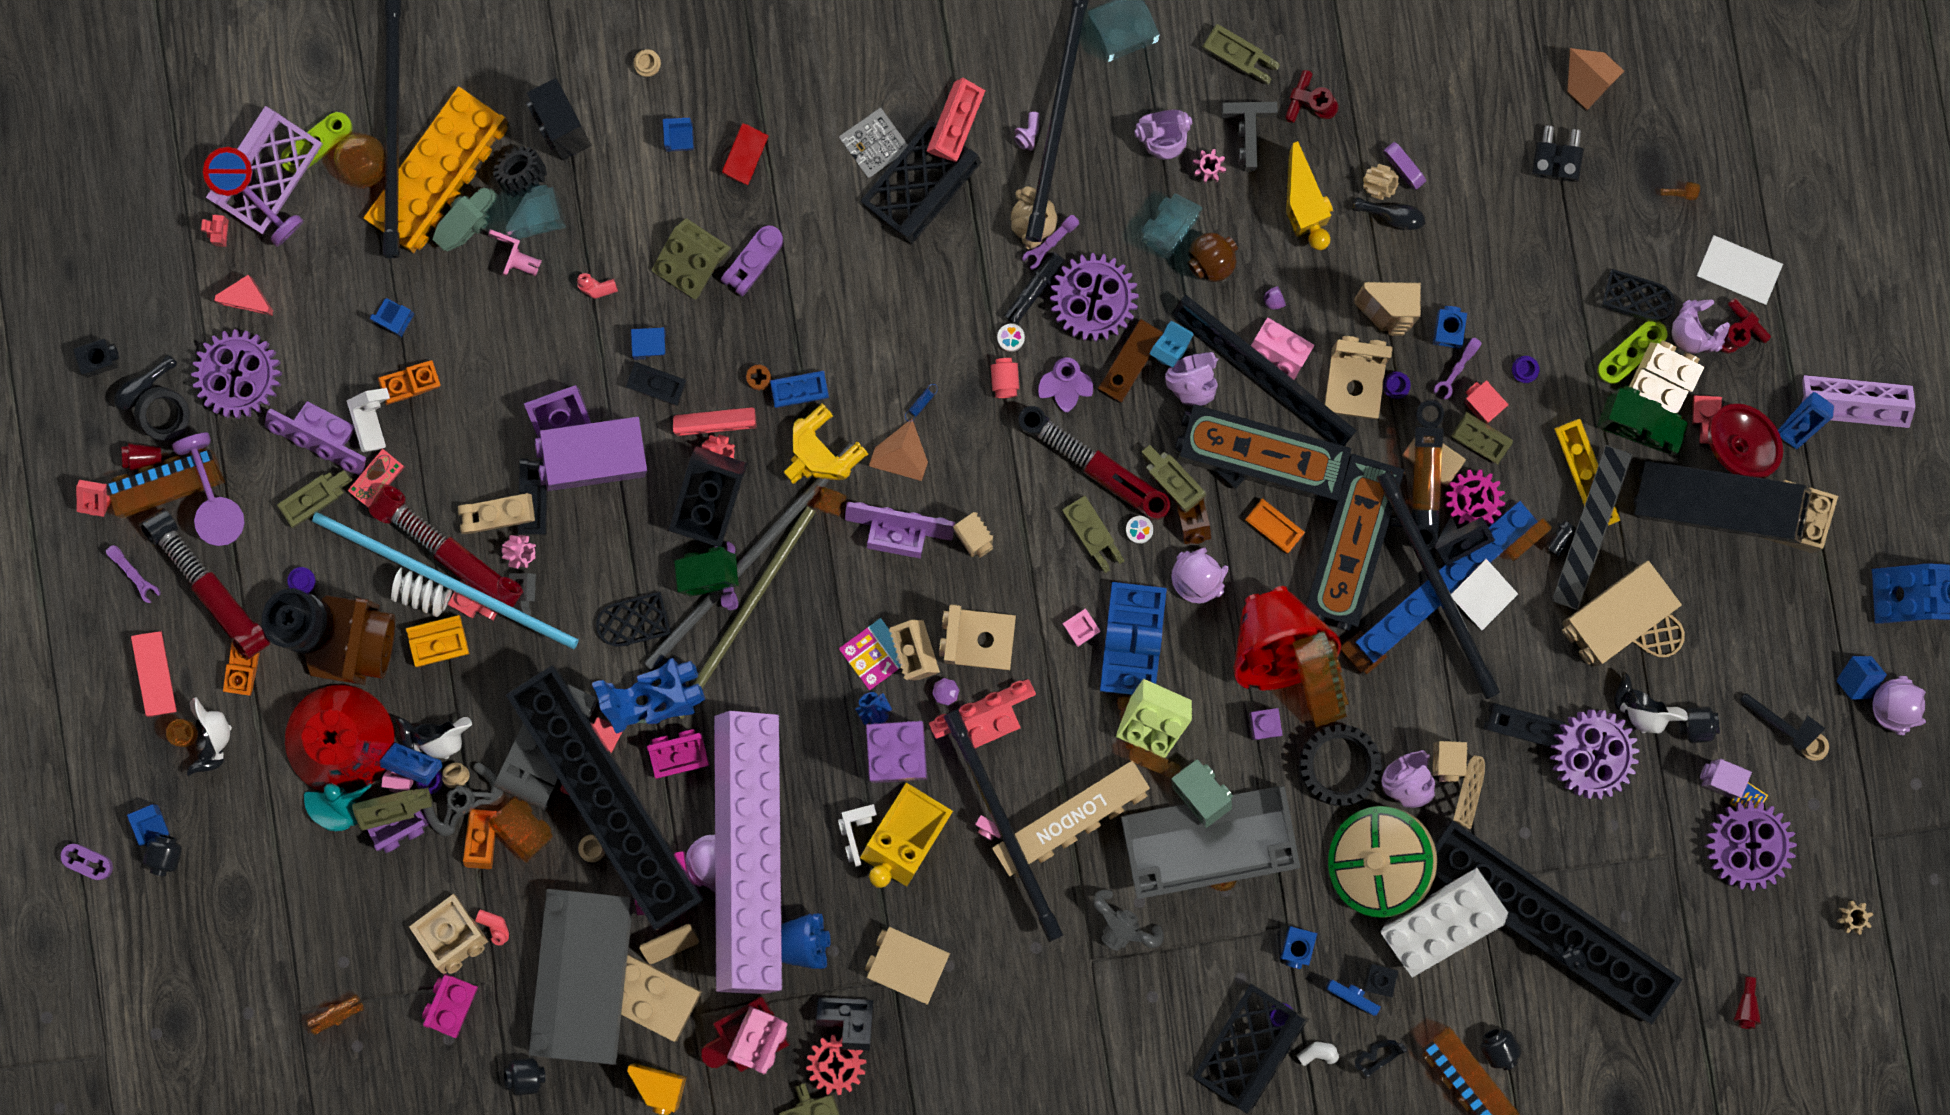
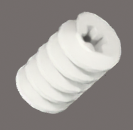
[391,567,453,617]

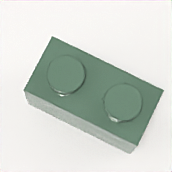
[1171,759,1233,828]

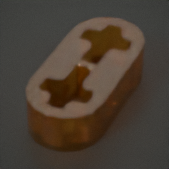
[1505,518,1552,561]

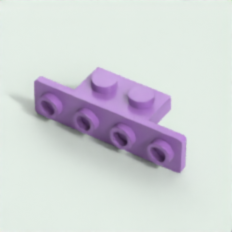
[265,401,366,475]
[845,502,955,559]

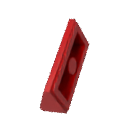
[722,123,769,186]

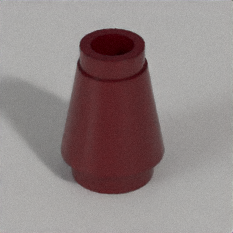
[122,443,162,471]

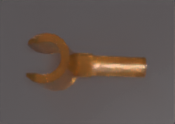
[1661,182,1700,201]

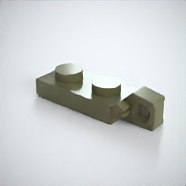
[1142,445,1206,513]
[277,470,353,528]
[352,788,432,831]

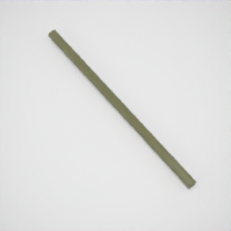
[678,506,815,719]

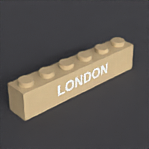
[992,760,1150,878]

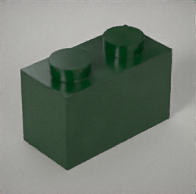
[674,547,739,597]

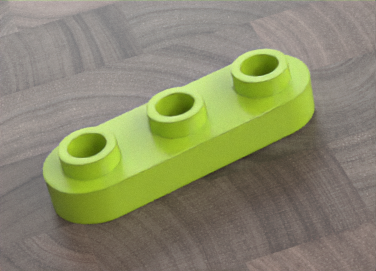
[281,112,353,174]
[1597,321,1667,384]

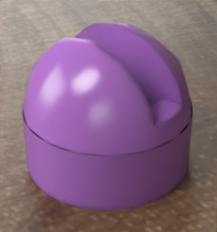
[1264,286,1286,310]

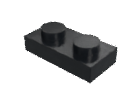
[626,362,687,406]

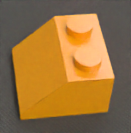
[627,1063,687,1115]

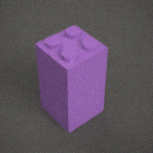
[534,417,647,491]
[866,721,927,783]

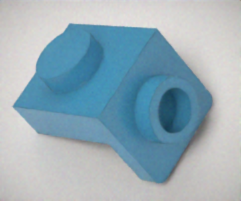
[1150,321,1193,367]

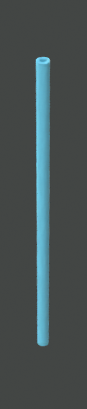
[312,512,579,649]

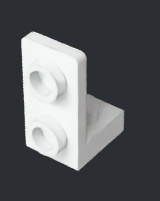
[347,388,390,452]
[838,804,877,866]

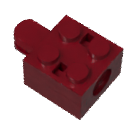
[701,996,790,1072]

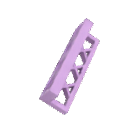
[1802,375,1915,428]

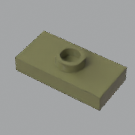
[1451,412,1513,465]

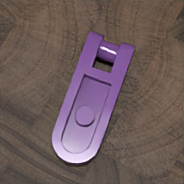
[720,226,783,297]

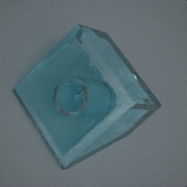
[1087,0,1160,62]
[506,185,566,240]
[1141,193,1203,260]

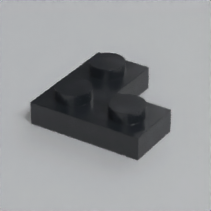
[816,997,873,1051]

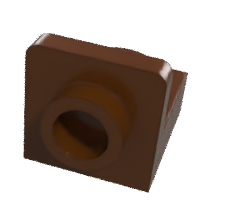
[1176,499,1211,544]

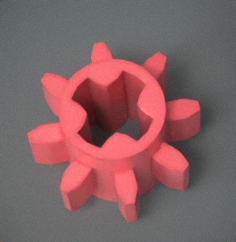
[702,434,735,458]

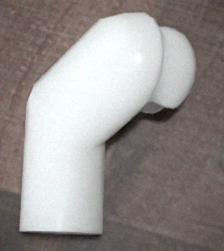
[1296,1042,1339,1066]

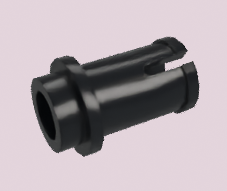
[1544,520,1576,556]

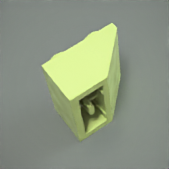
[1117,679,1192,758]

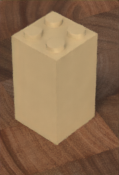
[1562,561,1682,667]

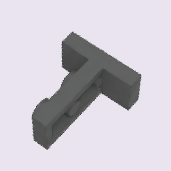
[1221,102,1278,172]

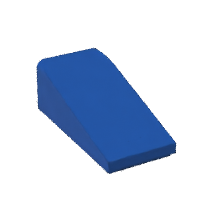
[1778,392,1834,449]

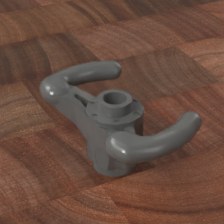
[423,762,504,836]
[1093,890,1164,951]

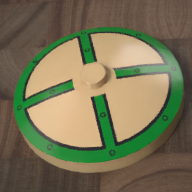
[1328,806,1437,917]

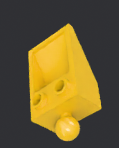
[1286,141,1333,250]
[860,783,953,888]

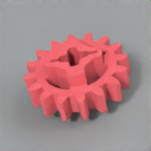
[806,1034,866,1095]

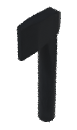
[1740,693,1826,751]

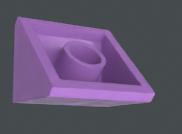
[524,385,591,438]

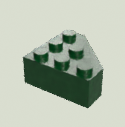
[1597,386,1689,456]

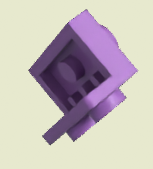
[367,810,428,853]

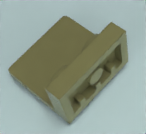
[652,218,731,299]

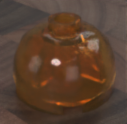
[333,133,385,189]

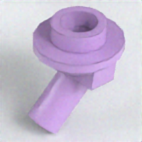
[1014,112,1039,151]

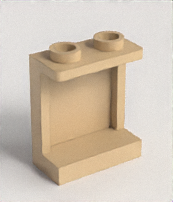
[865,927,950,1005]

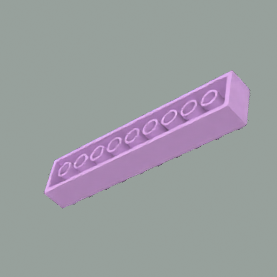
[714,711,782,994]

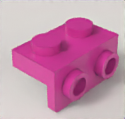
[647,729,710,779]

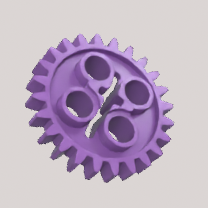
[1050,253,1139,342]
[191,329,282,419]
[1550,710,1639,799]
[1705,801,1797,890]

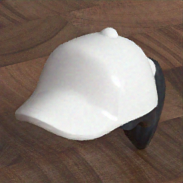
[1614,671,1688,734]
[187,697,232,776]
[396,717,472,759]

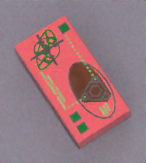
[348,449,405,508]

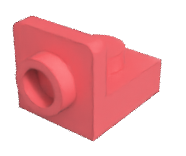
[76,480,111,517]

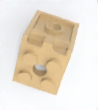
[1325,336,1392,420]
[939,605,1016,671]

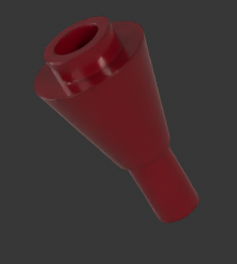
[1733,977,1761,1029]

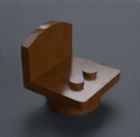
[305,595,395,685]

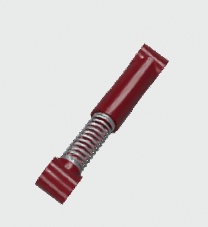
[368,485,523,615]

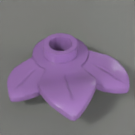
[1038,358,1093,413]

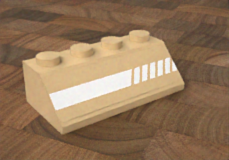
[1355,282,1420,336]

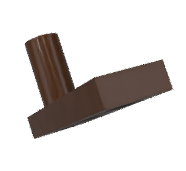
[1098,319,1163,403]

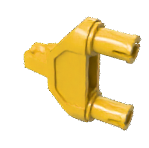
[784,403,869,484]

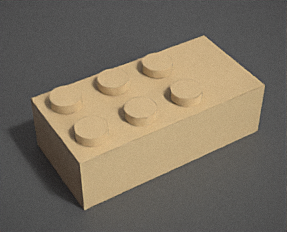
[621,954,702,1042]

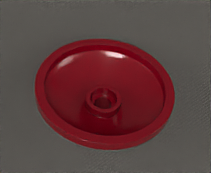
[1708,403,1783,478]

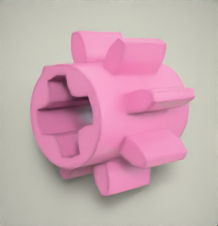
[1193,149,1226,184]
[502,535,536,569]

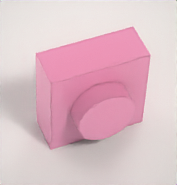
[1063,608,1101,647]
[381,770,414,793]
[975,815,1001,840]

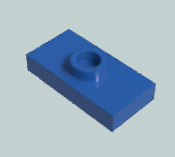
[770,371,829,408]
[380,743,442,785]
[1326,979,1381,1016]

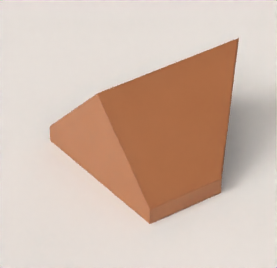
[1567,48,1624,111]
[869,419,928,481]

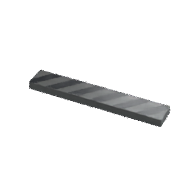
[1552,445,1633,610]

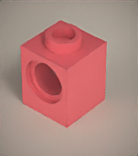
[1463,380,1509,424]

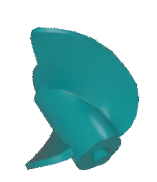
[304,783,372,831]

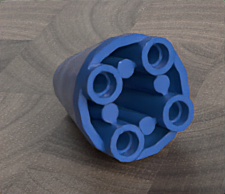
[781,913,831,969]

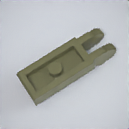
[1202,24,1280,85]
[1062,496,1124,573]

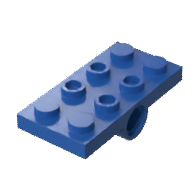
[1100,582,1167,695]

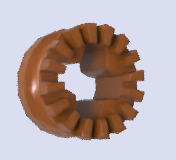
[746,365,771,391]

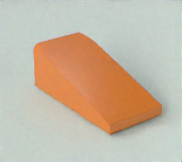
[463,809,497,869]

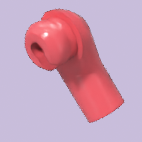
[577,273,618,298]
[475,909,509,946]

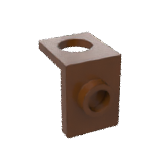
[1341,631,1387,676]

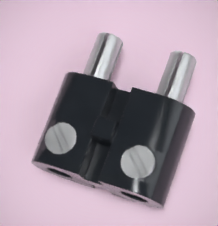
[1532,125,1584,182]

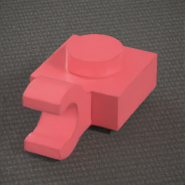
[201,215,229,247]
[1692,396,1722,444]
[448,581,497,620]

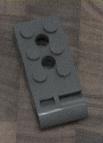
[494,685,599,810]

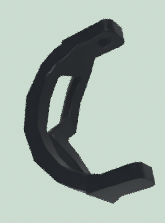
[1355,1039,1407,1079]

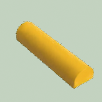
[1554,419,1621,526]

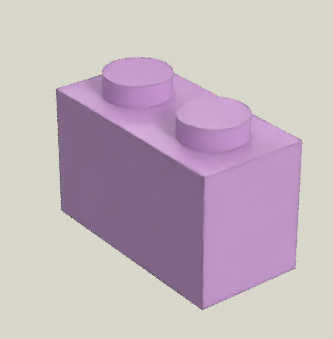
[1700,759,1752,799]

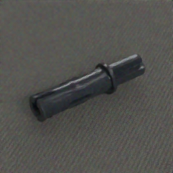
[1004,252,1064,325]

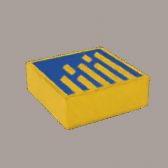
[1729,782,1768,809]

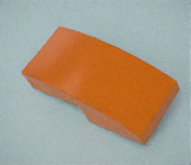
[378,360,441,405]
[223,643,260,696]

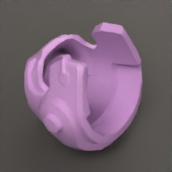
[1134,110,1192,160]
[1672,300,1730,354]
[1165,352,1218,406]
[1171,547,1228,604]
[1872,676,1926,735]
[1381,750,1435,808]
[685,835,716,893]

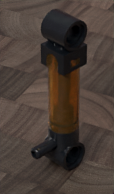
[1389,399,1444,550]

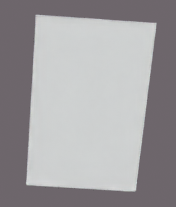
[1697,235,1783,305]

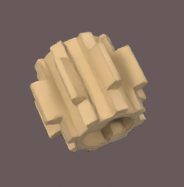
[1363,164,1399,200]
[1837,901,1873,935]

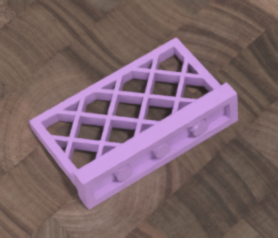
[206,106,323,235]

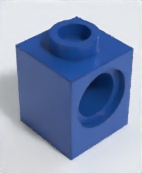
[1433,306,1467,349]
[1280,926,1317,969]

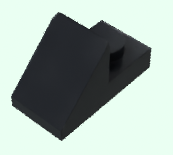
[1435,516,1495,566]

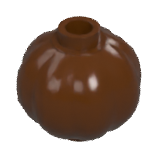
[1187,232,1238,282]

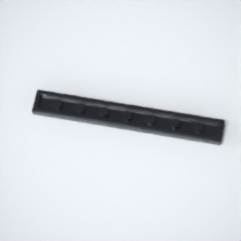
[1171,294,1357,446]

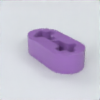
[1383,142,1426,190]
[61,844,113,880]

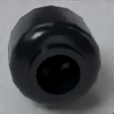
[1679,706,1720,743]
[142,834,182,876]
[1480,1028,1522,1071]
[504,1058,546,1096]

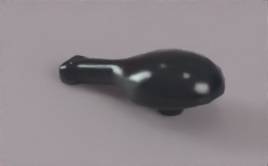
[1352,197,1425,230]
[114,355,177,410]

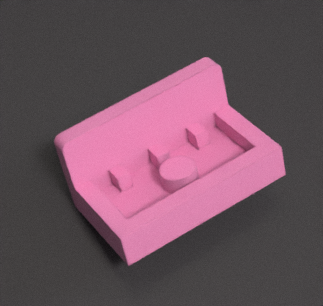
[1251,318,1314,380]
[727,1006,787,1074]

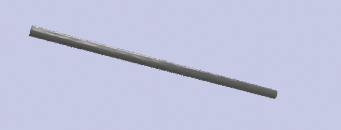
[644,443,852,670]

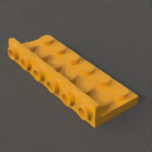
[364,86,508,254]

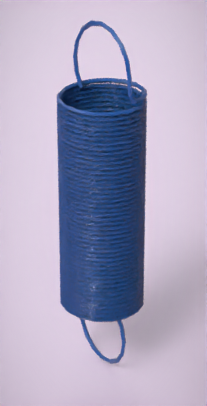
[905,384,938,421]

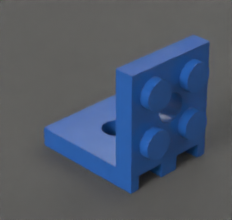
[1872,564,1950,624]

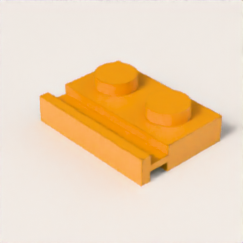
[406,615,470,668]

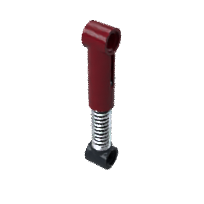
[1018,406,1170,521]
[139,508,270,660]

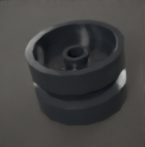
[262,588,333,654]

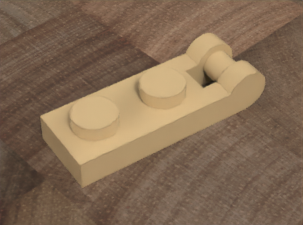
[458,493,535,534]

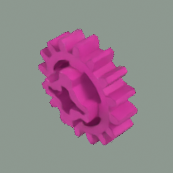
[1445,469,1505,525]

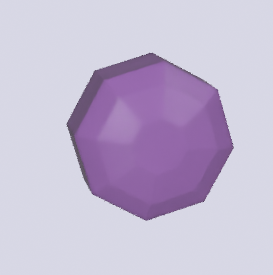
[932,678,959,706]

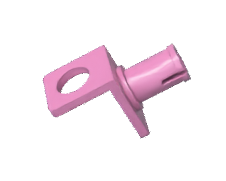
[488,230,542,277]

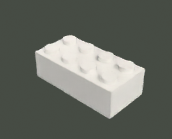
[1381,868,1508,977]

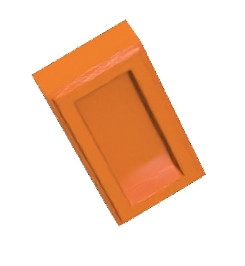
[1245,498,1305,554]

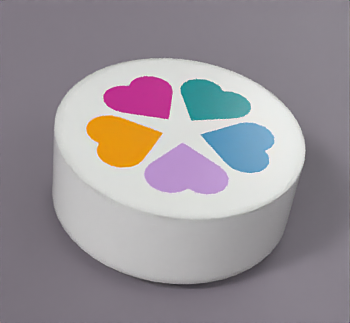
[997,324,1025,352]
[1126,516,1153,544]

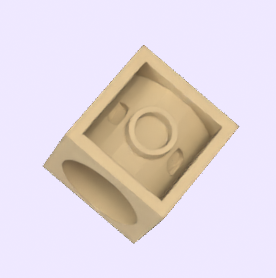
[1763,480,1838,553]

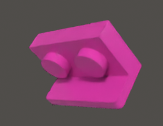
[422,974,478,1038]

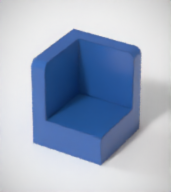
[663,118,694,152]
[369,298,415,337]
[631,328,666,360]
[1837,656,1887,699]
[127,804,169,846]

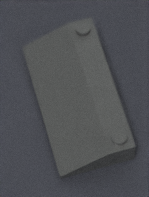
[1120,786,1300,899]
[529,889,634,1064]

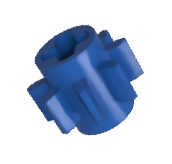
[855,692,892,725]

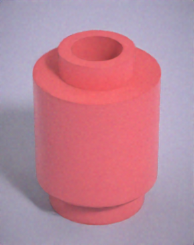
[990,358,1019,398]

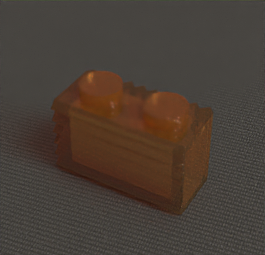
[488,797,553,863]

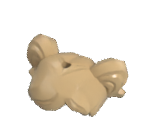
[1011,186,1057,249]

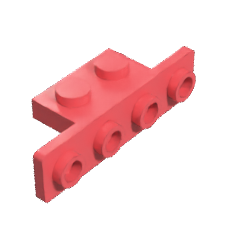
[929,679,1036,748]

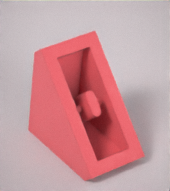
[214,275,273,316]

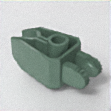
[433,188,497,251]

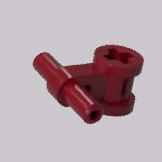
[1285,70,1339,123]
[1721,298,1771,353]

